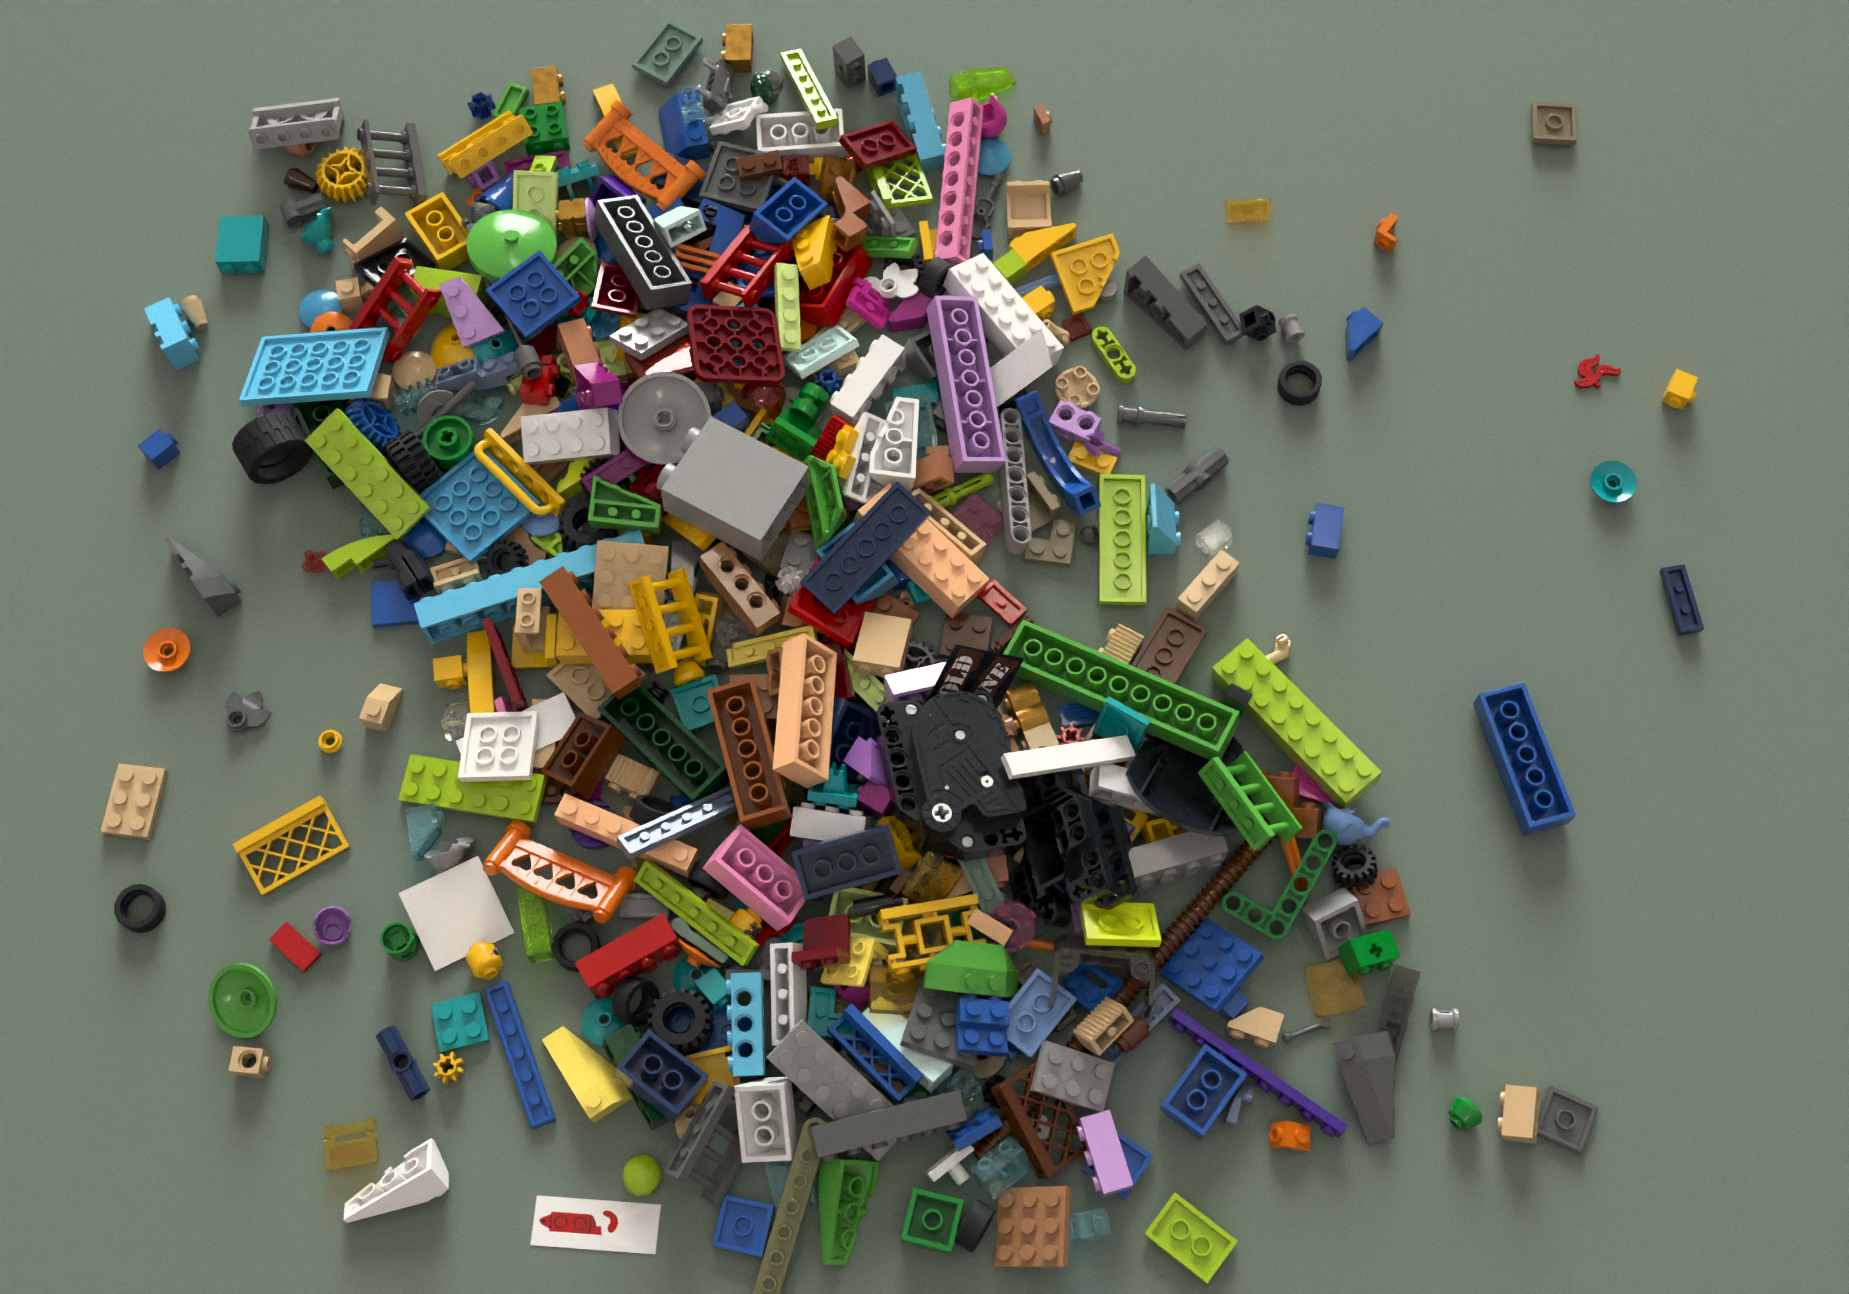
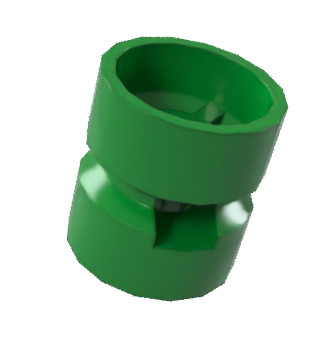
[789,382,830,425]
[380,922,420,961]

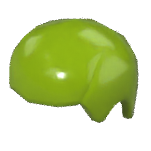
[622,1154,662,1197]

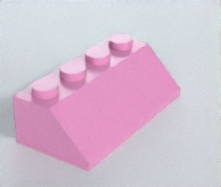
[703,824,806,931]

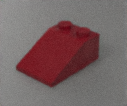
[591,262,640,318]

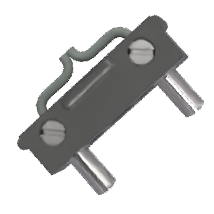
[695,58,733,115]

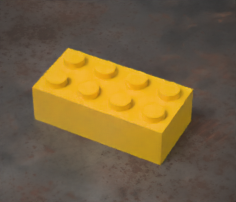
[556,609,652,664]

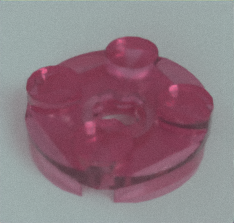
[989,900,1037,952]

